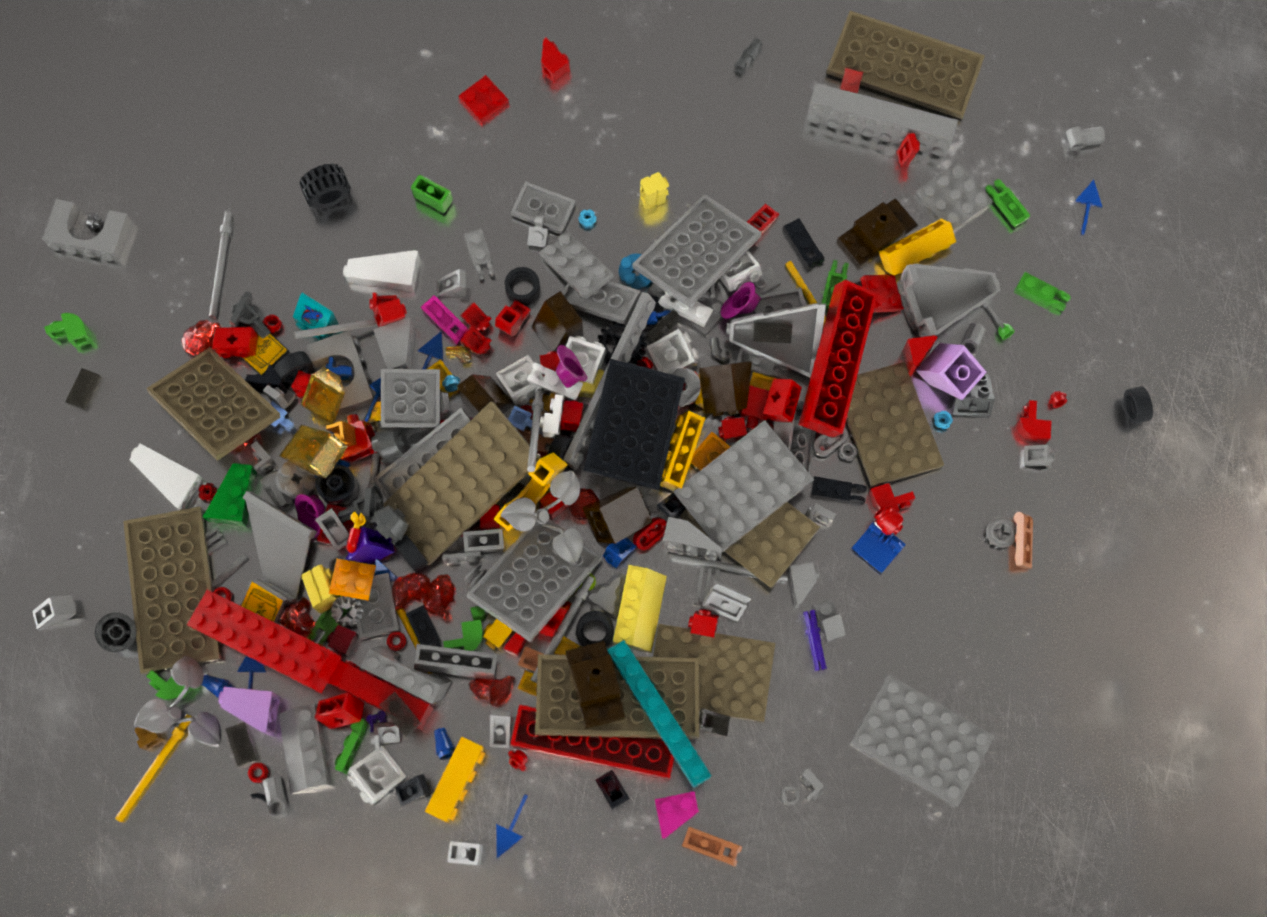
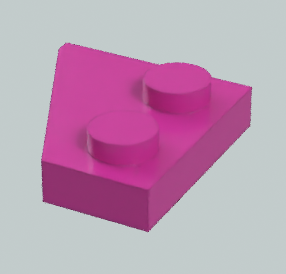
[655,791,699,839]

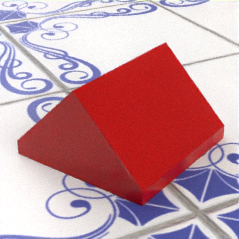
[902,335,938,377]

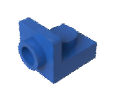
[326,357,355,381]
[603,537,636,568]

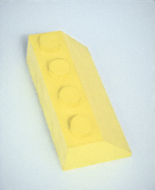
[613,565,667,653]

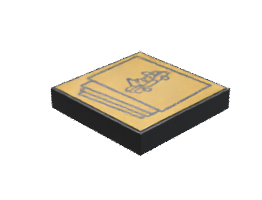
[241,333,290,376]

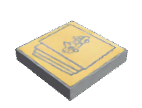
[240,578,288,623]

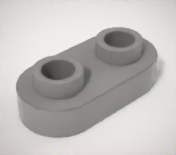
[813,428,848,457]

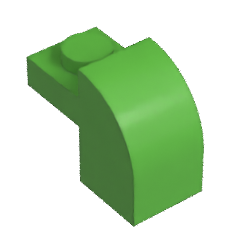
[44,313,93,347]
[443,620,484,652]
[146,670,193,702]

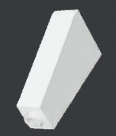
[343,250,420,292]
[129,444,204,510]

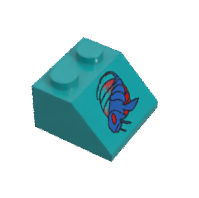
[293,292,339,341]

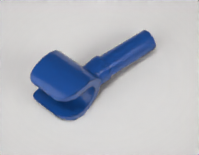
[647,310,671,325]

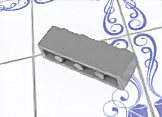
[414,644,497,680]

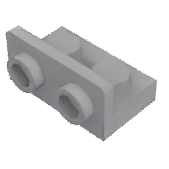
[442,536,483,565]

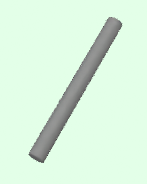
[212,554,249,591]

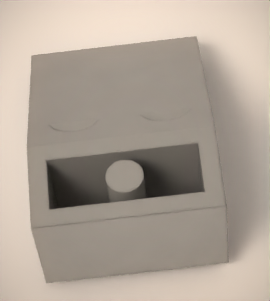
[663,517,722,562]

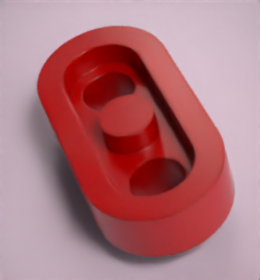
[633,517,667,550]

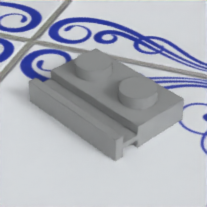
[702,580,751,622]

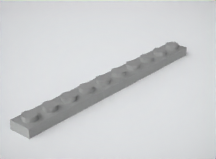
[563,292,656,470]

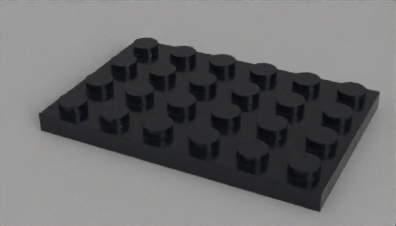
[583,358,685,490]

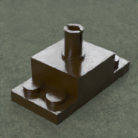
[837,198,918,268]
[565,641,625,729]

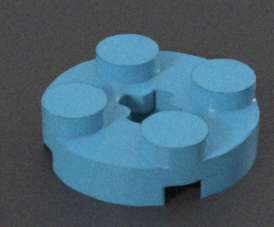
[619,253,652,290]

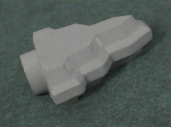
[586,572,626,619]

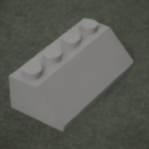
[773,400,816,475]
[279,704,331,794]

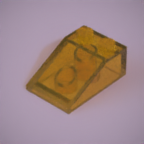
[279,425,347,478]

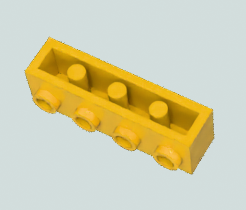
[879,218,956,275]
[660,411,705,492]
[425,736,486,823]

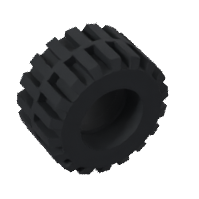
[299,164,351,209]

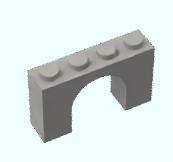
[42,199,132,261]
[306,330,376,419]
[361,645,452,704]

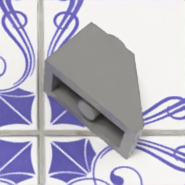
[463,529,504,552]
[788,562,819,608]
[32,595,77,630]

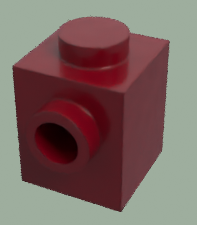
[327,625,359,657]

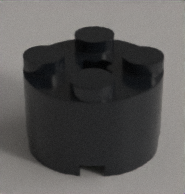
[315,464,358,507]

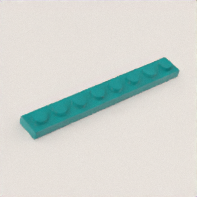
[607,640,712,788]

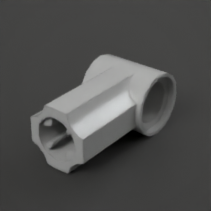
[1066,126,1105,151]
[961,323,986,356]
[260,470,293,510]
[263,776,289,819]

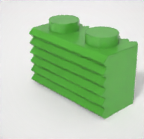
[411,175,453,214]

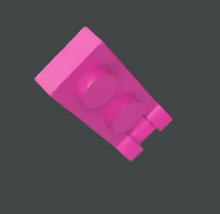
[421,295,468,345]

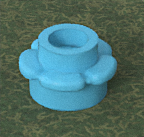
[578,209,597,227]
[442,375,461,392]
[934,411,953,429]

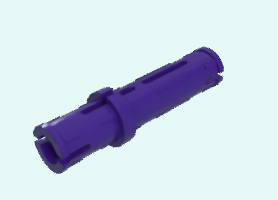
[803,610,827,671]

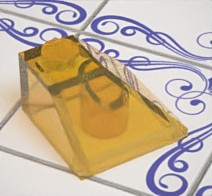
[301,367,345,424]

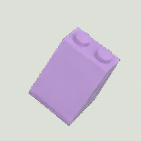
[916,343,986,400]
[219,687,281,736]

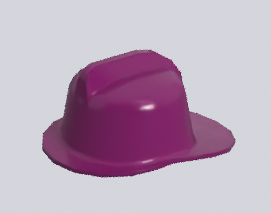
[720,282,761,319]
[556,345,588,388]
[295,494,325,539]

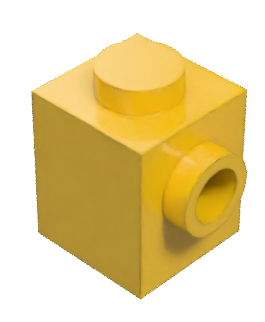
[483,619,515,651]

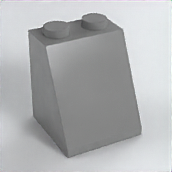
[373,317,416,369]

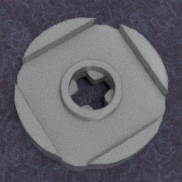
[668,368,701,407]
[275,460,315,499]

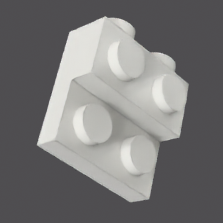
[720,250,762,292]
[647,329,700,373]
[566,336,607,385]
[496,355,546,406]
[540,394,565,438]
[347,746,407,805]

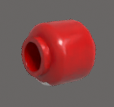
[874,506,904,535]

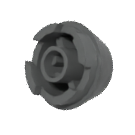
[371,427,408,464]
[369,505,409,545]
[95,612,136,652]

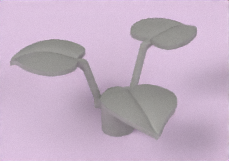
[501,470,583,563]
[135,656,220,745]

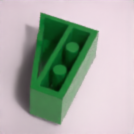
[203,463,257,527]

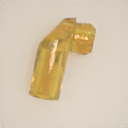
[446,346,472,363]

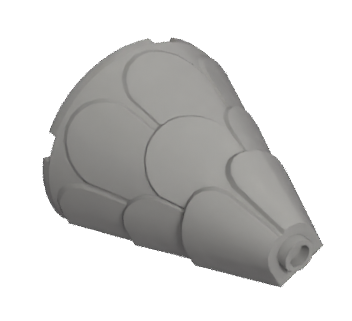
[900,264,1001,337]
[726,303,826,377]

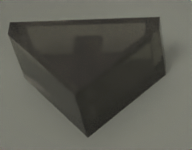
[699,709,730,737]

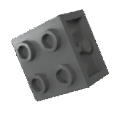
[952,374,995,416]

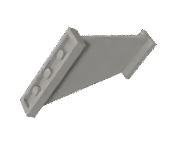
[243,491,317,604]

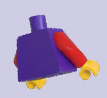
[346,512,394,565]

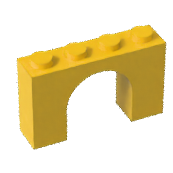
[494,452,568,532]

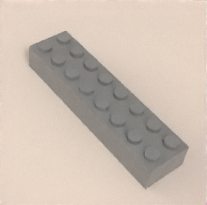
[806,83,958,156]

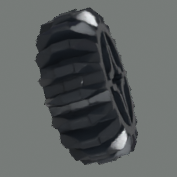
[597,321,647,365]

